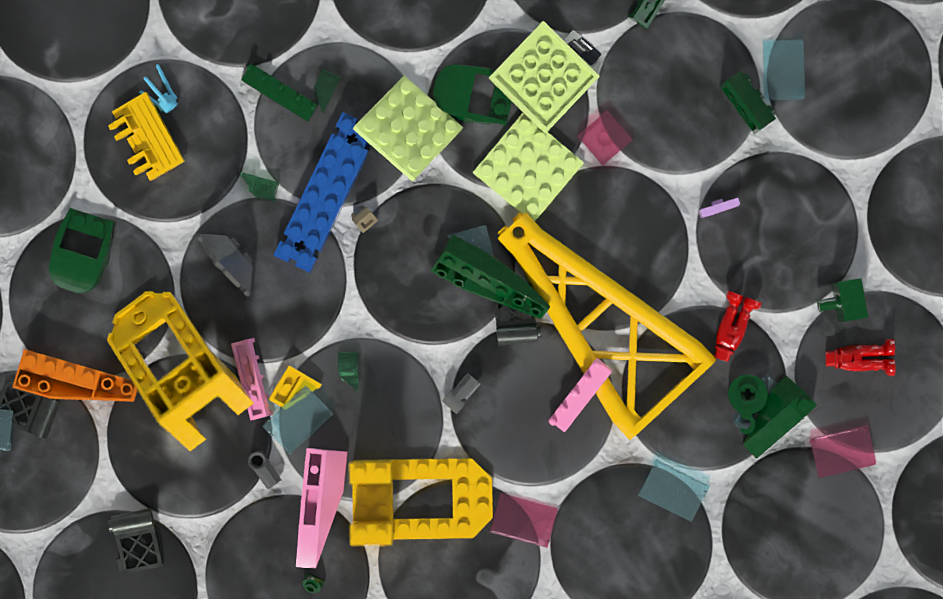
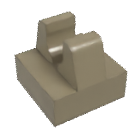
[351,206,378,233]

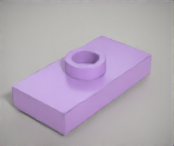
[698,198,740,218]

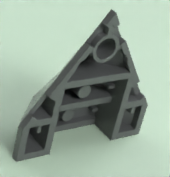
[196,234,254,297]

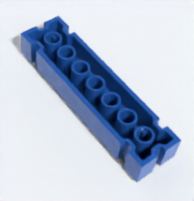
[274,112,371,273]

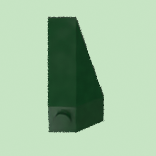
[742,376,817,459]

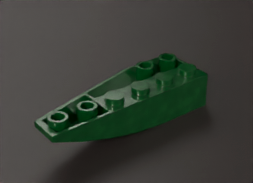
[430,234,550,319]

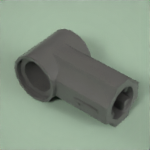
[442,373,480,414]
[248,450,282,490]

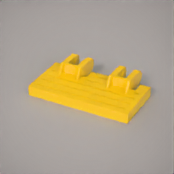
[108,92,185,181]

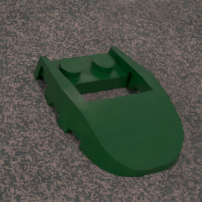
[433,64,512,126]
[49,208,116,293]

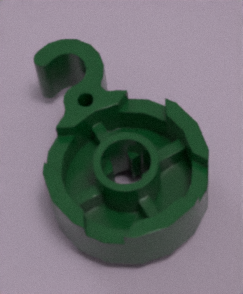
[728,375,768,435]

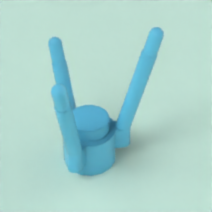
[139,64,178,114]

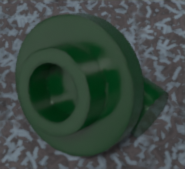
[302,573,325,593]

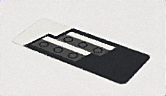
[564,30,601,66]

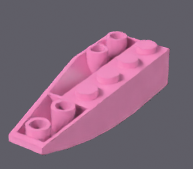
[296,448,348,569]

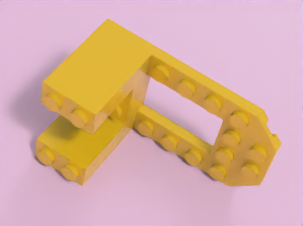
[107,291,254,451]
[349,458,493,545]

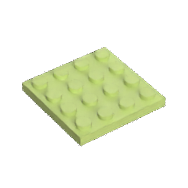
[489,21,600,133]
[353,75,463,182]
[473,113,584,221]

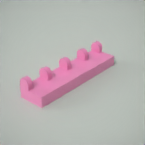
[231,338,274,421]
[548,358,613,432]

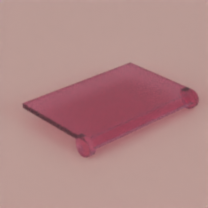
[809,425,876,478]
[490,493,558,548]

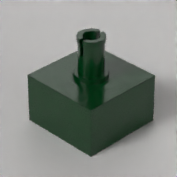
[817,278,869,322]

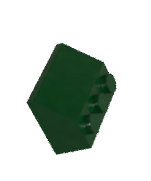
[720,71,776,135]

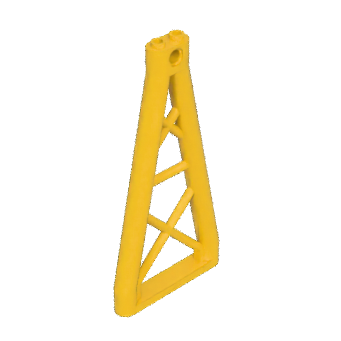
[497,212,717,440]

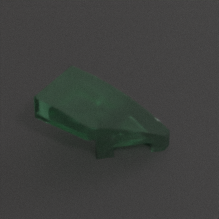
[314,69,341,113]
[240,172,279,202]
[338,352,359,392]

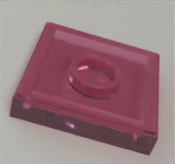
[577,111,633,166]

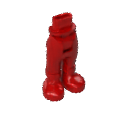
[714,290,762,362]
[825,339,895,376]

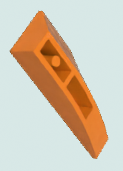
[12,349,138,402]

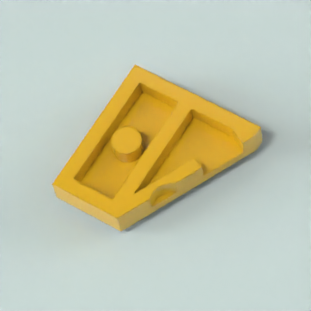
[268,365,322,409]

